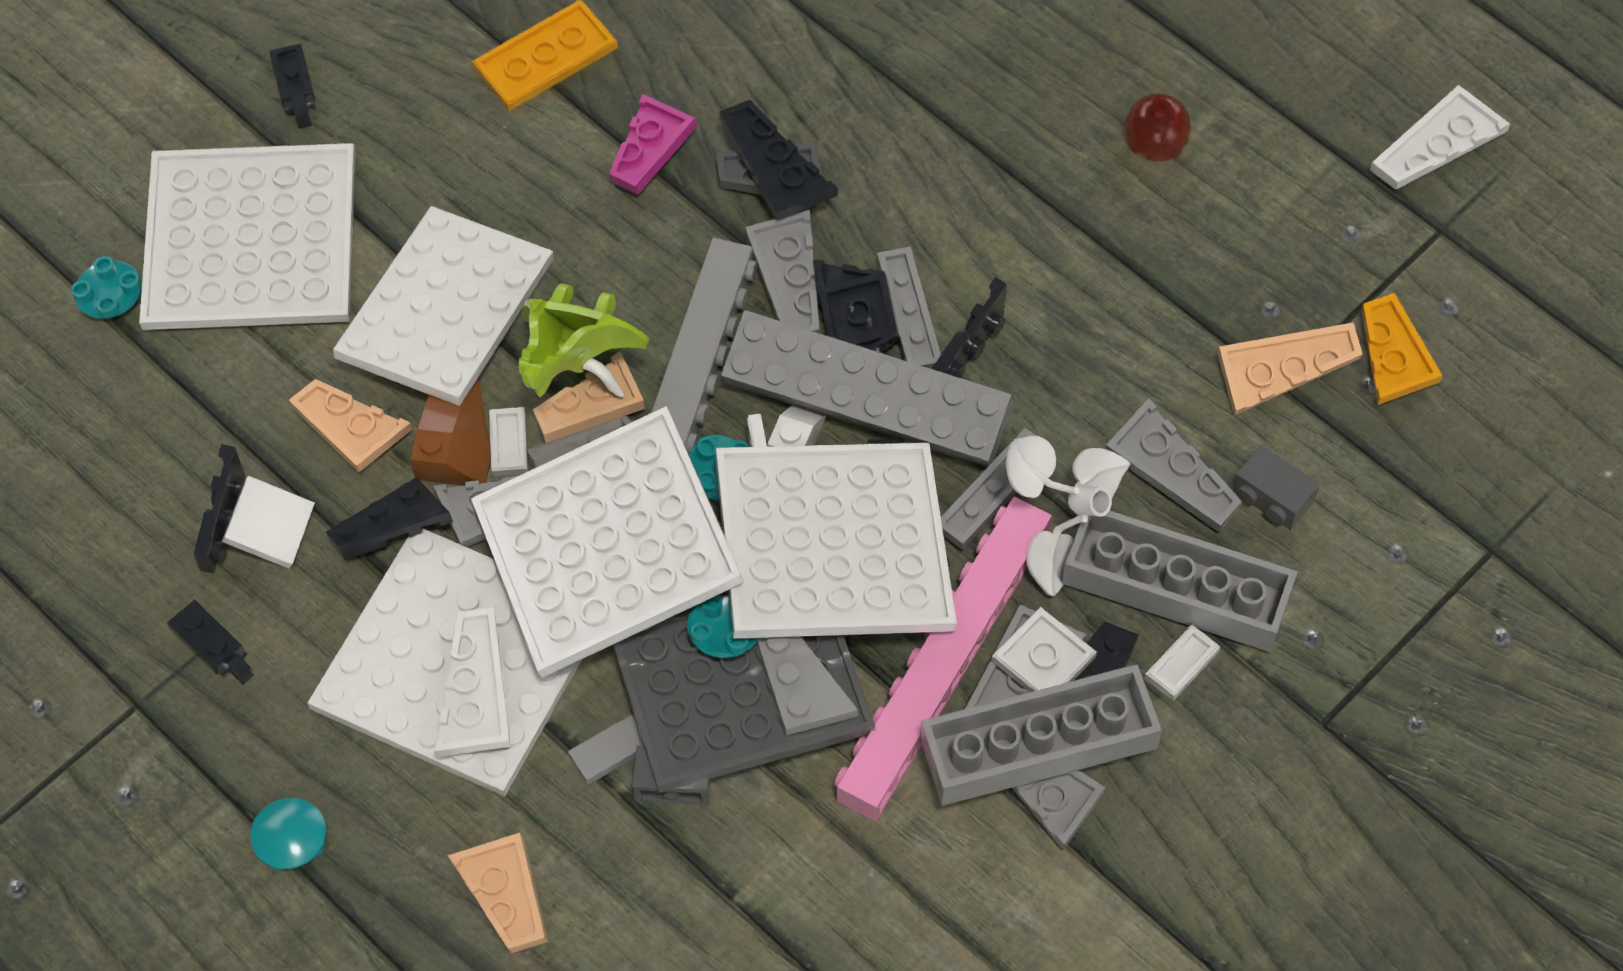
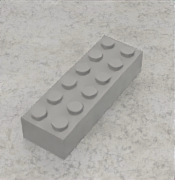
[1062,510,1298,652]
[920,664,1162,806]

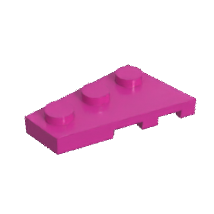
[609,94,697,195]

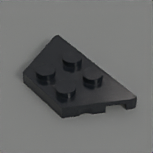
[813,259,900,353]

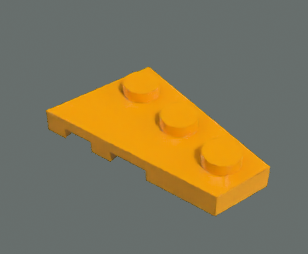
[1361,293,1443,405]

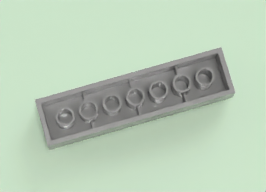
[721,310,1014,467]

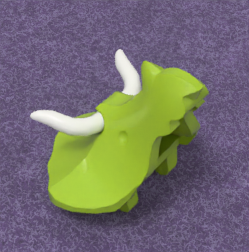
[519,283,650,397]

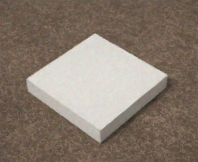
[222,476,315,569]
[992,607,1097,692]

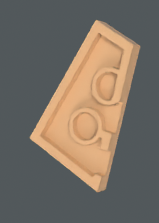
[533,351,645,443]
[289,379,412,473]
[448,833,548,953]

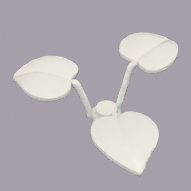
[1006,436,1131,596]

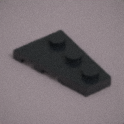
[932,277,1007,378]
[193,444,246,574]

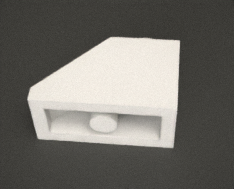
[767,404,826,447]

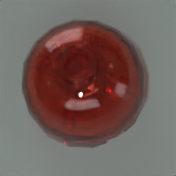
[1124,93,1191,161]

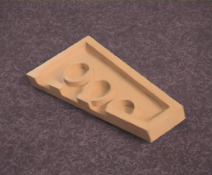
[1217,322,1362,416]

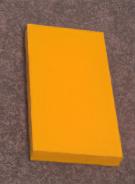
[472,0,618,111]

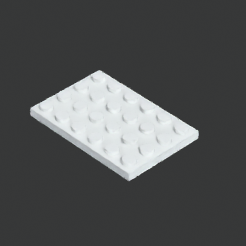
[333,206,553,406]

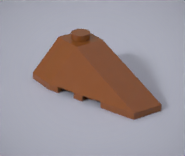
[410,377,491,486]

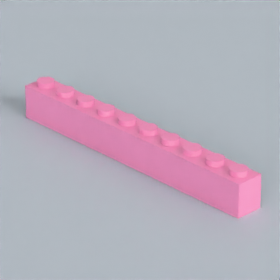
[834,497,1052,822]

